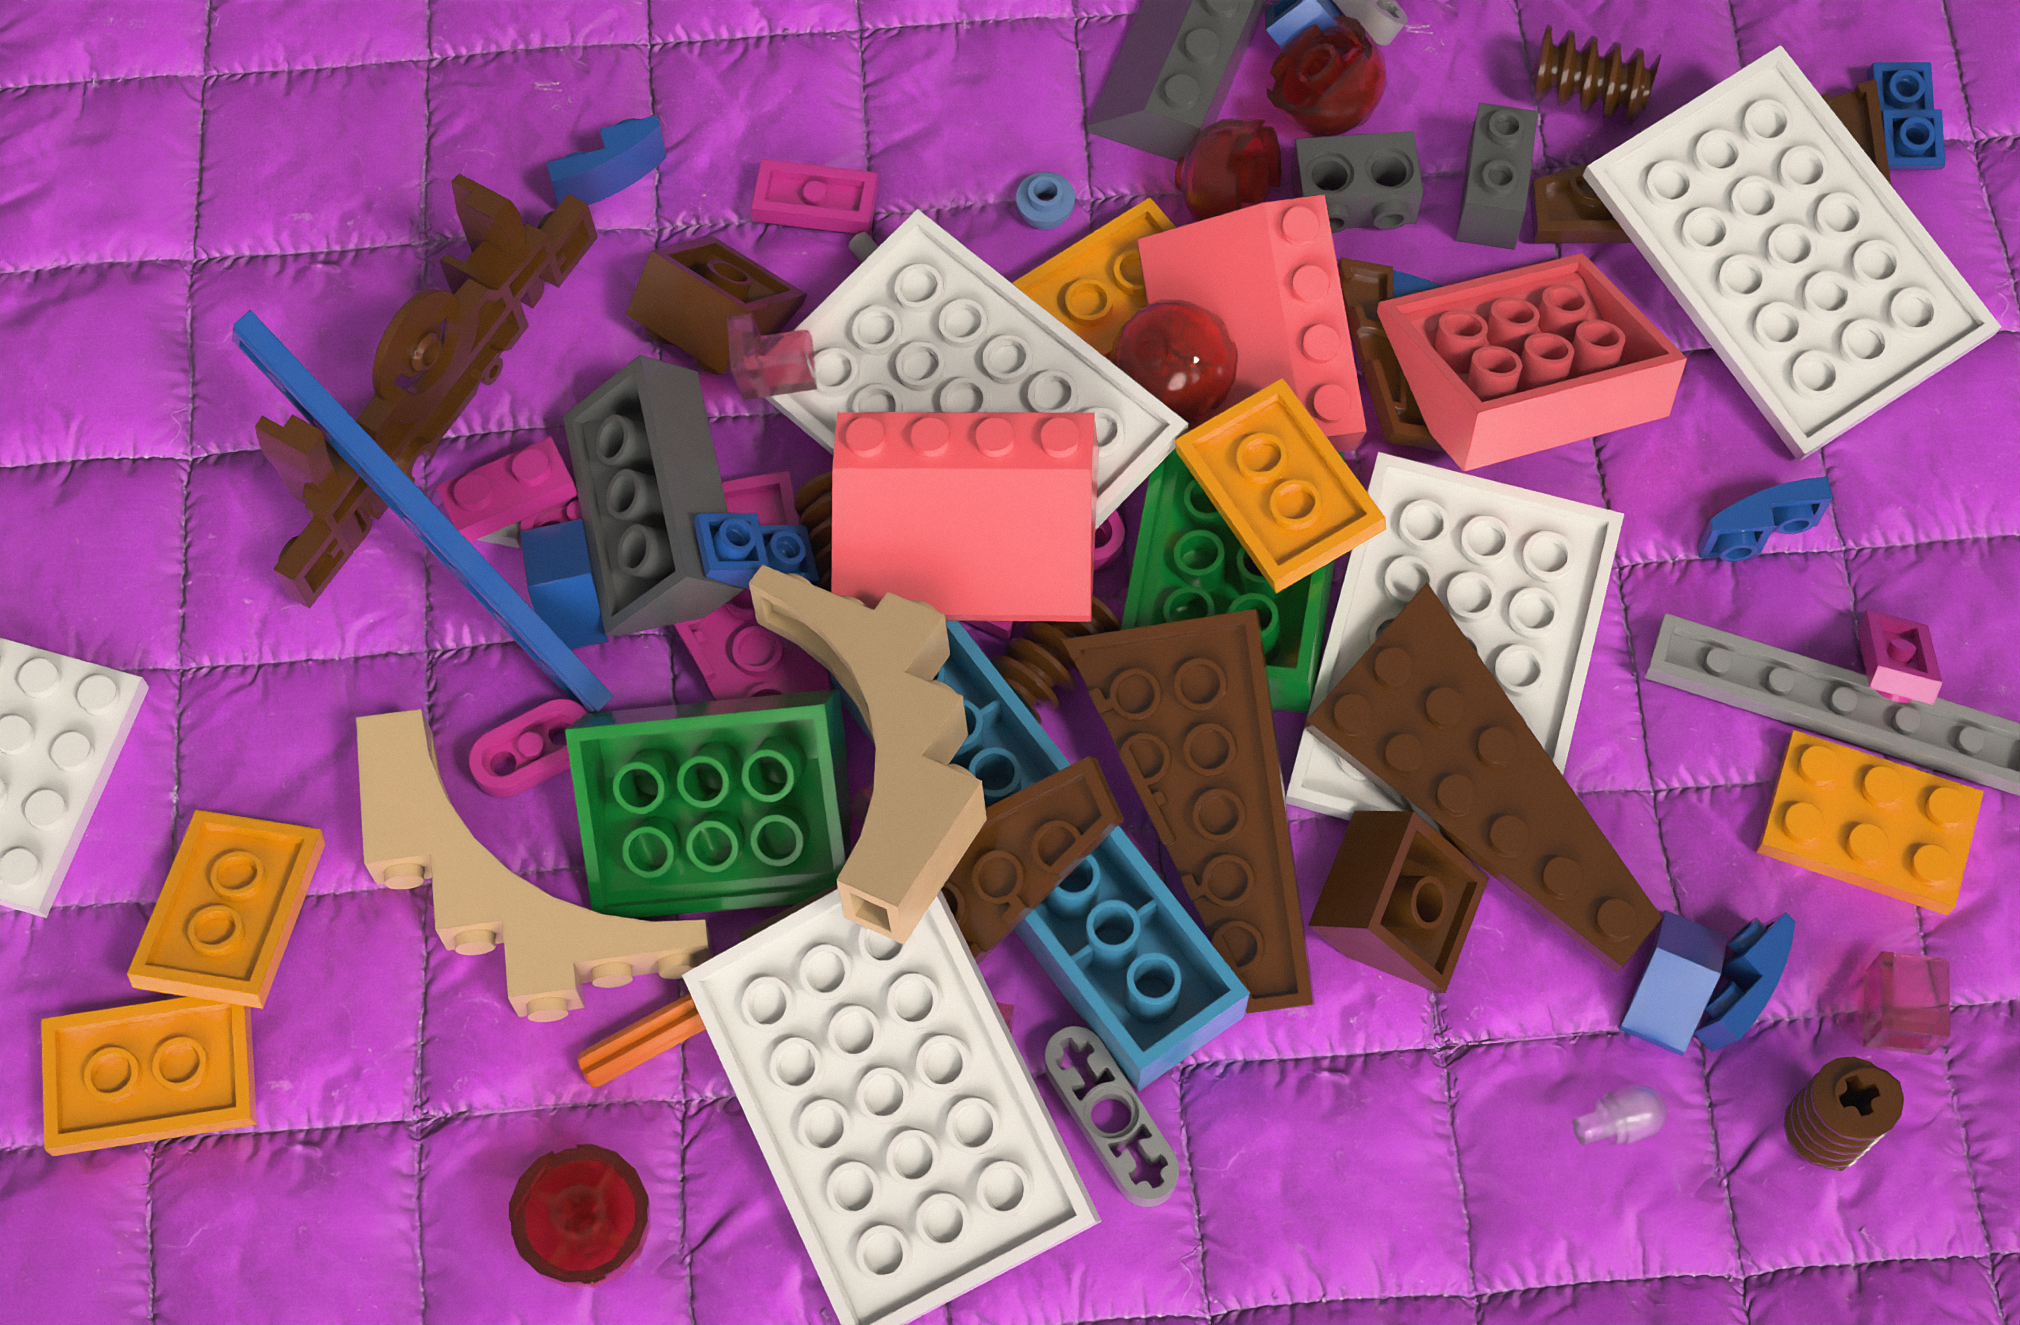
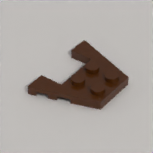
[1337,257,1447,453]

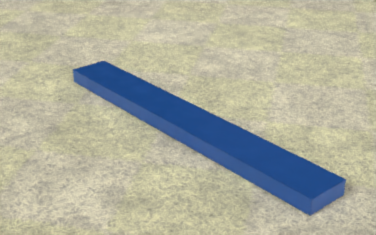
[232,309,614,713]

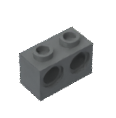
[1455,102,1538,250]
[1290,131,1423,234]

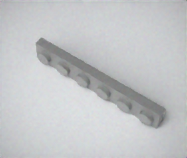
[1644,613,2020,796]

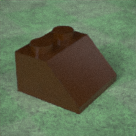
[626,236,807,375]
[1308,810,1489,993]

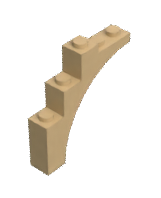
[749,565,987,944]
[356,709,713,1022]

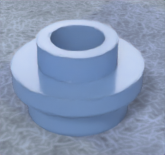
[1016,172,1075,230]

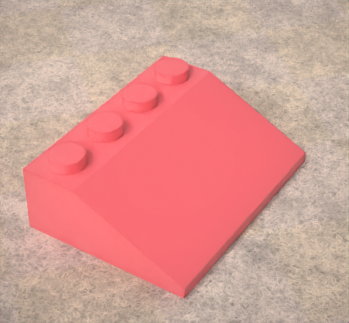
[1137,195,1367,452]
[1377,253,1687,472]
[831,412,1099,622]

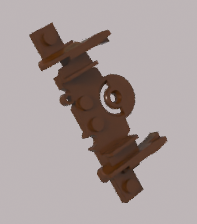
[255,173,598,609]

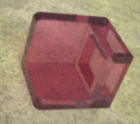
[727,313,817,400]
[1863,951,1950,1055]

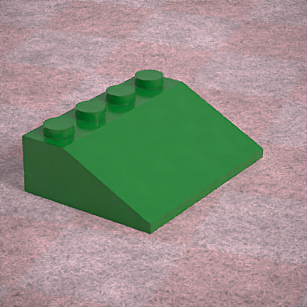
[1121,448,1345,713]
[565,689,851,918]

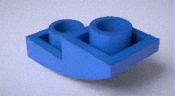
[1867,62,1945,170]
[546,115,667,206]
[1697,476,1833,562]
[693,513,820,589]
[1694,912,1796,1052]

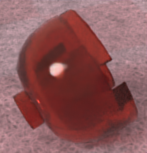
[1267,16,1387,137]
[1175,118,1281,222]
[1111,299,1238,424]
[509,1144,651,1289]

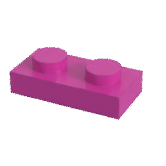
[751,159,879,235]
[436,437,578,542]
[1858,609,1943,705]

